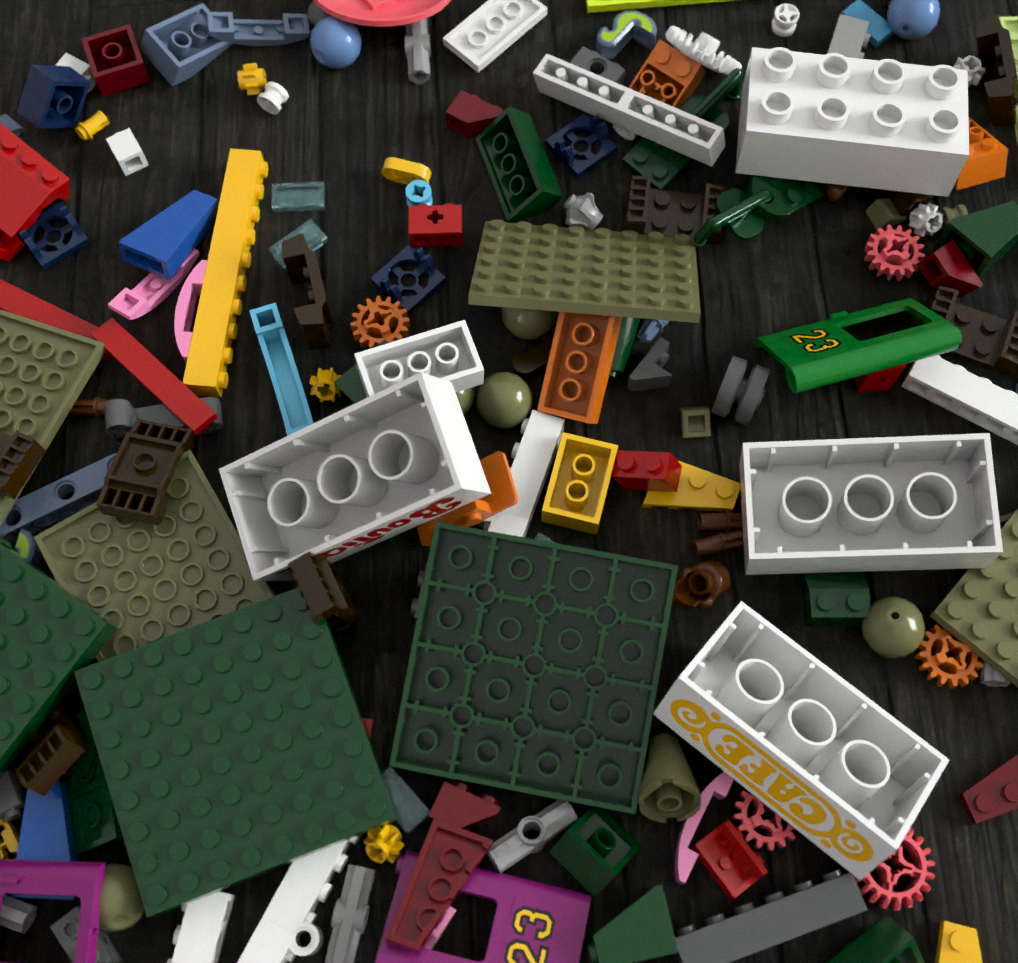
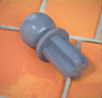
[637,319,669,344]

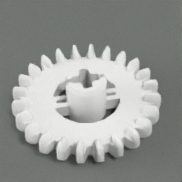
[665,26,742,75]

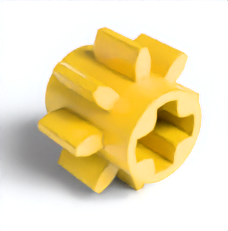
[237,63,267,95]
[309,367,342,403]
[363,824,405,864]

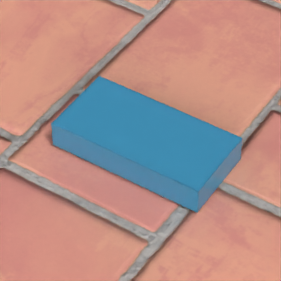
[841,0,893,47]

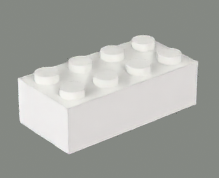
[354,320,484,397]

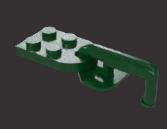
[622,68,743,190]
[691,175,826,247]
[67,681,123,855]

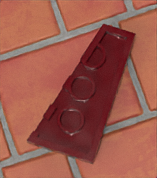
[959,753,1018,825]
[386,819,493,954]

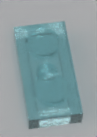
[271,182,325,212]
[269,219,328,271]
[382,766,430,835]

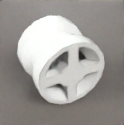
[771,3,799,37]
[257,81,289,115]

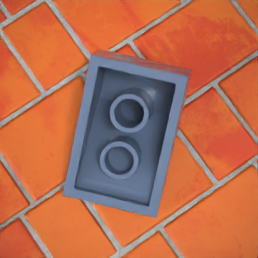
[140,3,234,86]

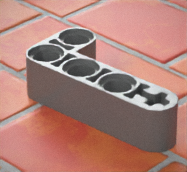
[104,397,223,445]

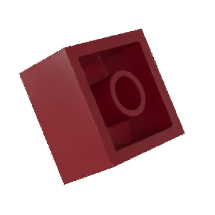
[81,24,151,97]

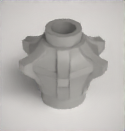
[563,192,603,231]

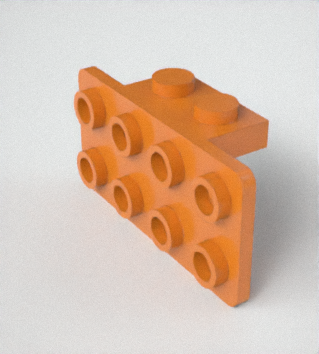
[417,451,518,547]

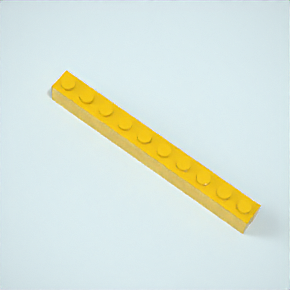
[183,148,268,398]

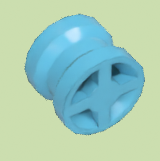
[405,180,433,208]

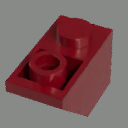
[446,90,503,138]
[916,240,983,297]
[429,780,501,830]

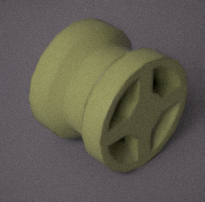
[938,204,968,233]

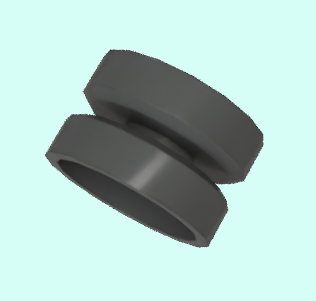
[711,356,770,426]

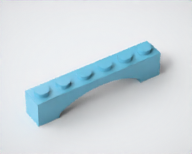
[249,303,314,436]

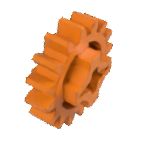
[350,296,410,349]
[915,624,983,689]

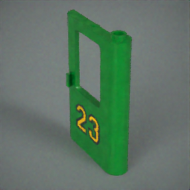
[755,297,962,394]

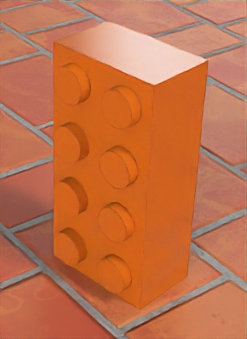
[537,312,623,424]

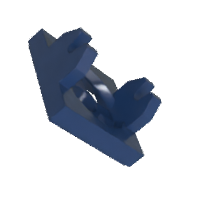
[545,113,617,179]
[19,202,90,270]
[370,245,446,315]

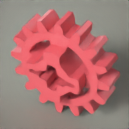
[864,225,925,281]
[732,790,797,851]

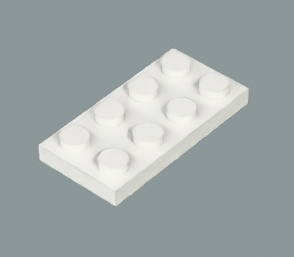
[443,0,547,73]

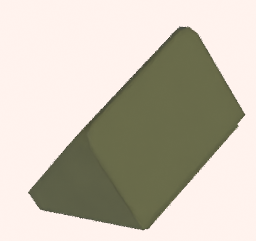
[866,198,906,230]
[679,406,711,438]

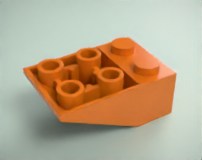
[629,39,706,109]
[954,116,1008,190]

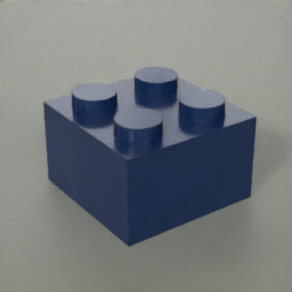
[17,65,91,128]

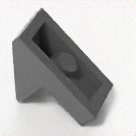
[627,337,672,391]

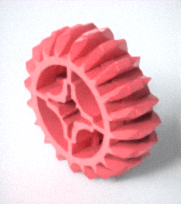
[854,828,935,910]

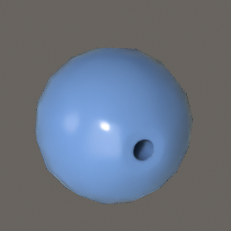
[887,0,940,40]
[310,16,362,69]

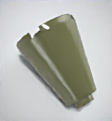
[638,733,701,823]

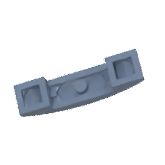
[207,12,310,46]

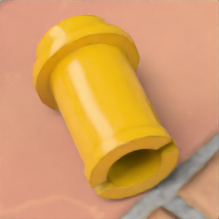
[75,110,110,141]

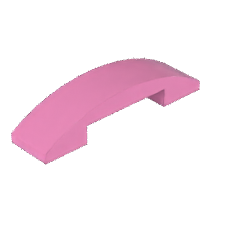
[108,249,199,320]
[174,260,207,363]
[675,772,734,885]

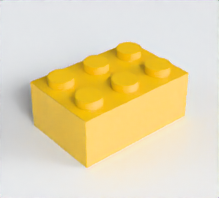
[541,432,618,535]

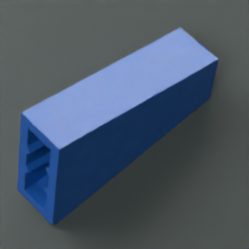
[119,190,218,280]
[10,778,80,900]

